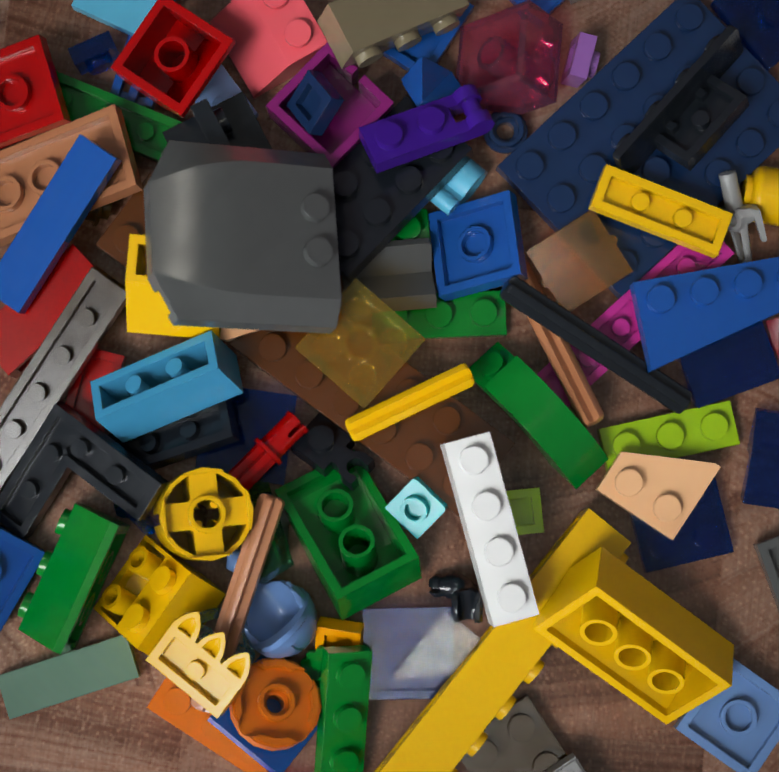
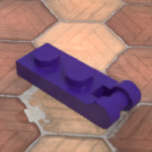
[359,84,495,174]

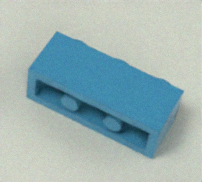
[90,330,244,443]

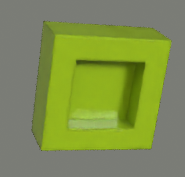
[506,487,544,535]

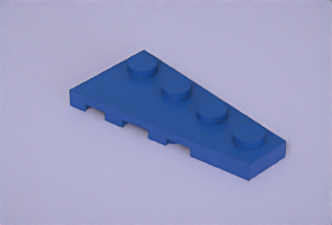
[629,257,779,373]

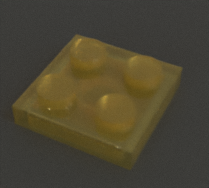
[295,278,426,410]

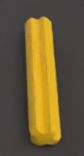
[345,363,475,441]

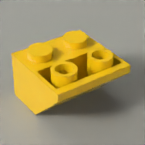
[125,234,221,338]
[93,535,226,656]

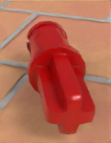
[228,411,309,490]

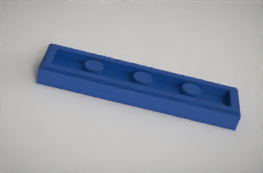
[0,134,122,314]

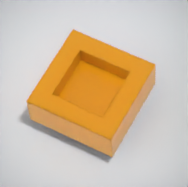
[315,616,364,650]

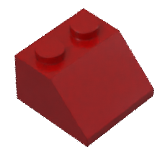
[110,0,236,118]

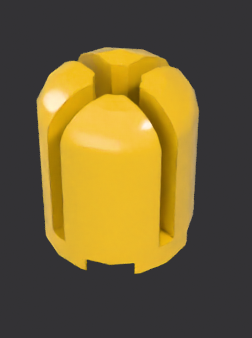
[153,467,254,561]

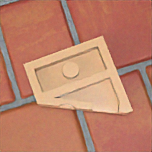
[595,452,721,540]

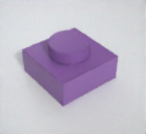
[560,32,600,88]

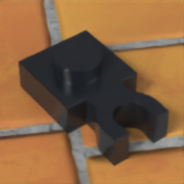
[291,413,375,491]

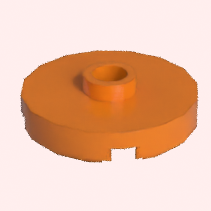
[229,658,322,751]

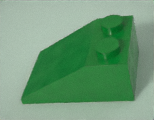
[274,449,422,620]

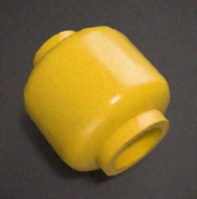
[740,166,779,227]

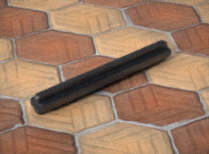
[499,276,693,414]

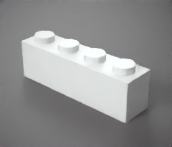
[440,432,540,627]

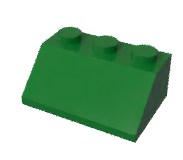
[17,503,131,655]

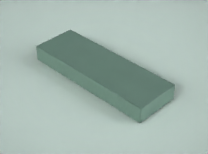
[0,635,141,719]

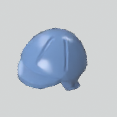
[225,550,317,659]

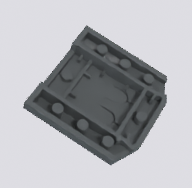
[144,140,342,334]

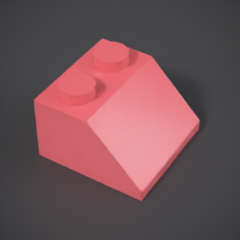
[210,0,327,99]

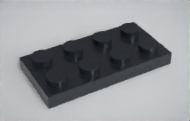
[333,95,473,283]

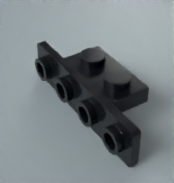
[612,25,749,174]

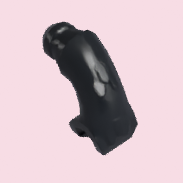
[429,571,484,623]

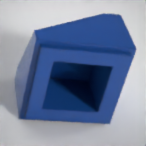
[401,57,461,107]

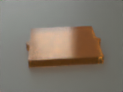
[526,210,633,312]

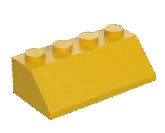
[533,546,734,725]

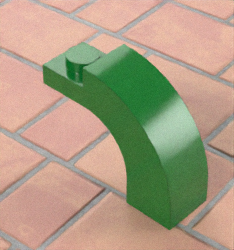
[469,341,609,489]

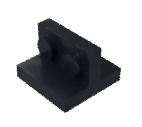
[162,92,272,149]

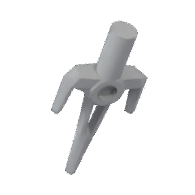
[718,170,767,263]

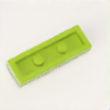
[597,400,740,472]

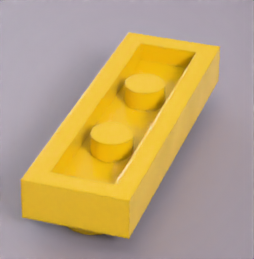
[588,164,733,258]

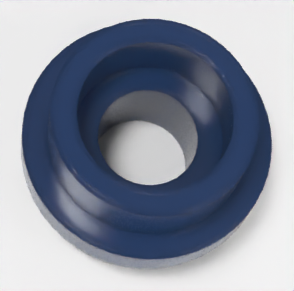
[483,109,528,154]

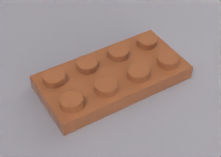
[0,104,143,247]

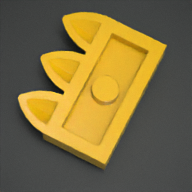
[146,612,251,719]

